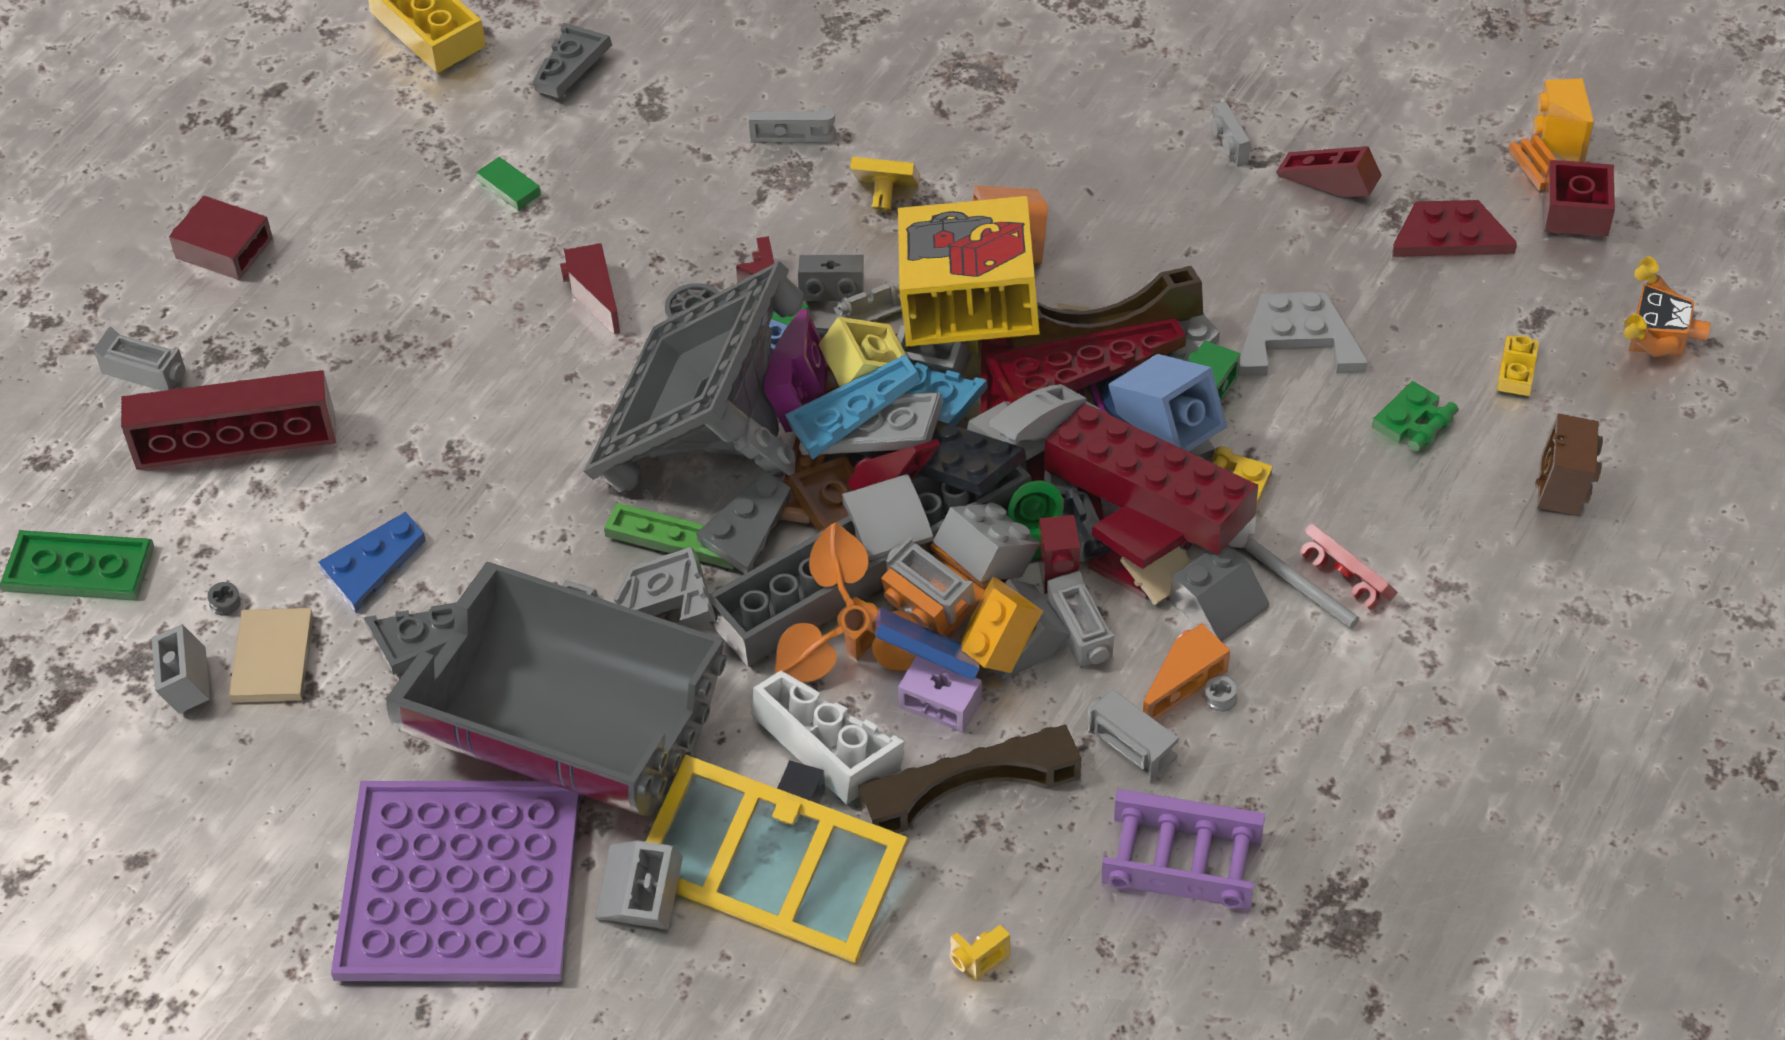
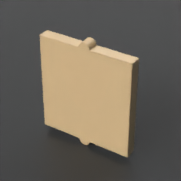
[1120,547,1191,605]

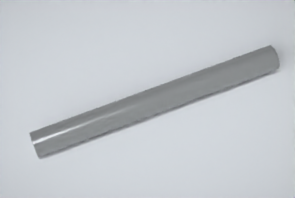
[1244,539,1359,628]

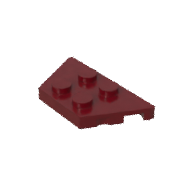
[1392,200,1517,257]

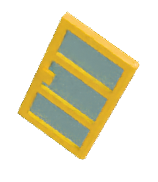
[646,754,909,964]

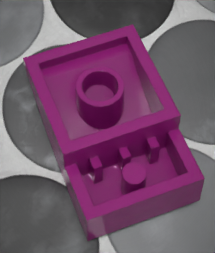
[764,308,827,433]

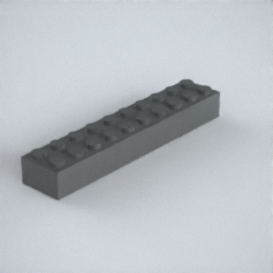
[709,465,1031,666]

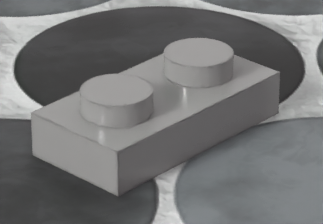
[1210,101,1251,166]

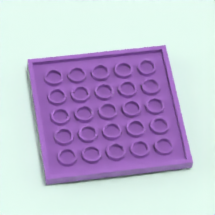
[331,781,580,982]

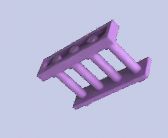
[1101,789,1265,909]

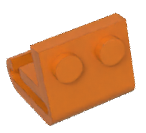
[972,185,1048,264]
[881,542,990,638]

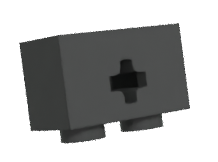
[798,255,864,301]

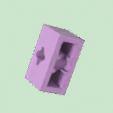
[898,656,982,733]

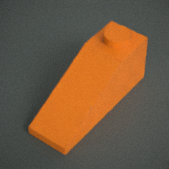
[1143,623,1230,720]

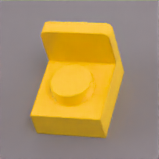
[950,924,1011,980]

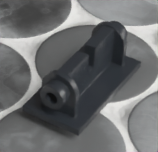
[1062,487,1112,563]

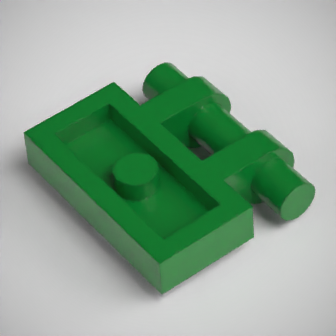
[1372,380,1459,451]

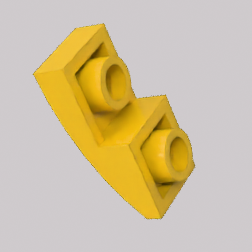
[1496,335,1539,396]

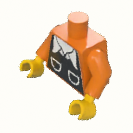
[1624,256,1711,357]

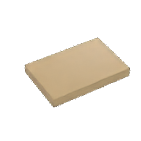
[229,608,313,703]

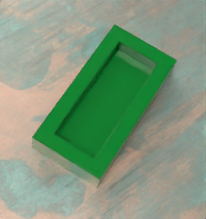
[476,156,541,211]

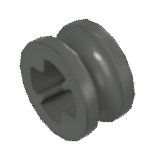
[207,582,241,616]

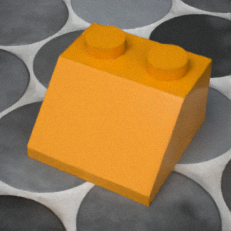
[1533,78,1594,162]
[961,577,1043,673]

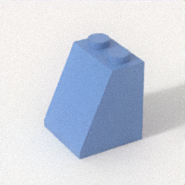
[1108,354,1227,452]

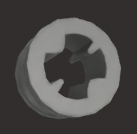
[1205,676,1237,712]

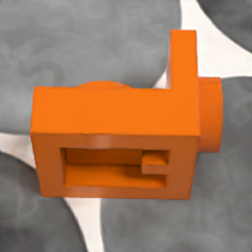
[844,597,879,661]

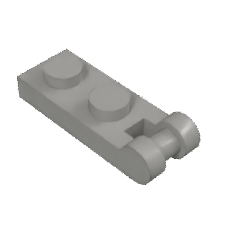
[749,107,836,142]

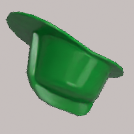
[1007,481,1063,560]

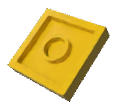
[850,157,920,211]

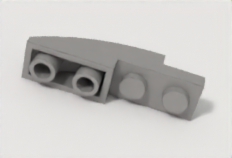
[989,384,1101,443]

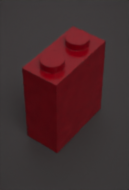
[169,195,273,280]

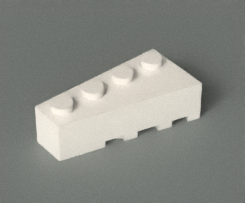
[751,671,904,804]

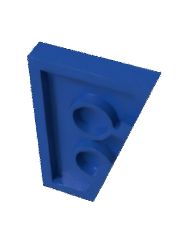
[318,512,426,613]

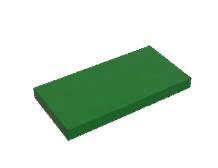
[0,530,154,600]

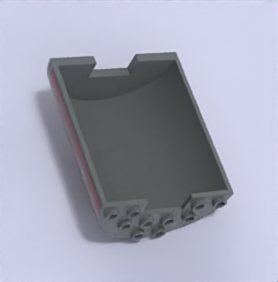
[386,561,727,816]

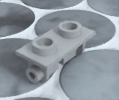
[833,281,902,322]
[732,418,796,477]

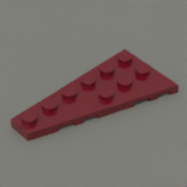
[985,318,1186,406]

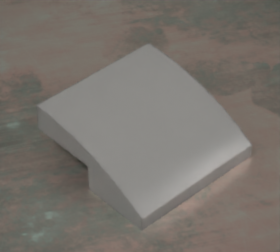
[842,474,933,561]

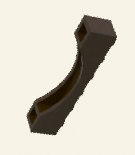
[1006,265,1204,348]
[858,724,1082,833]

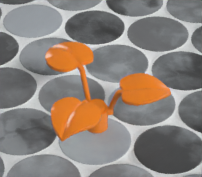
[775,523,918,682]

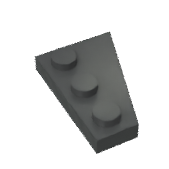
[533,23,612,98]

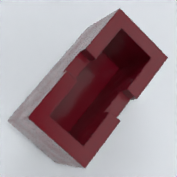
[1038,515,1080,594]

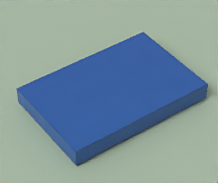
[875,607,979,680]

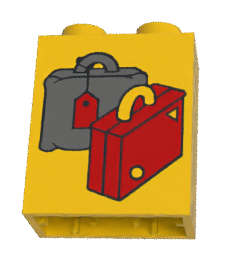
[898,196,1040,347]

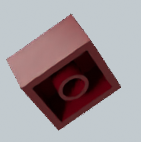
[1544,160,1615,237]

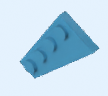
[785,355,921,460]
[903,363,988,425]

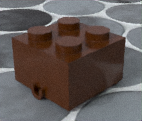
[1535,413,1603,516]

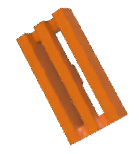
[1508,135,1557,191]

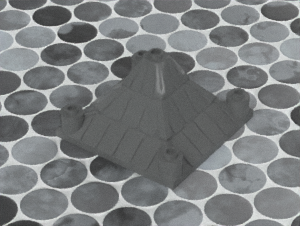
[583,261,804,492]

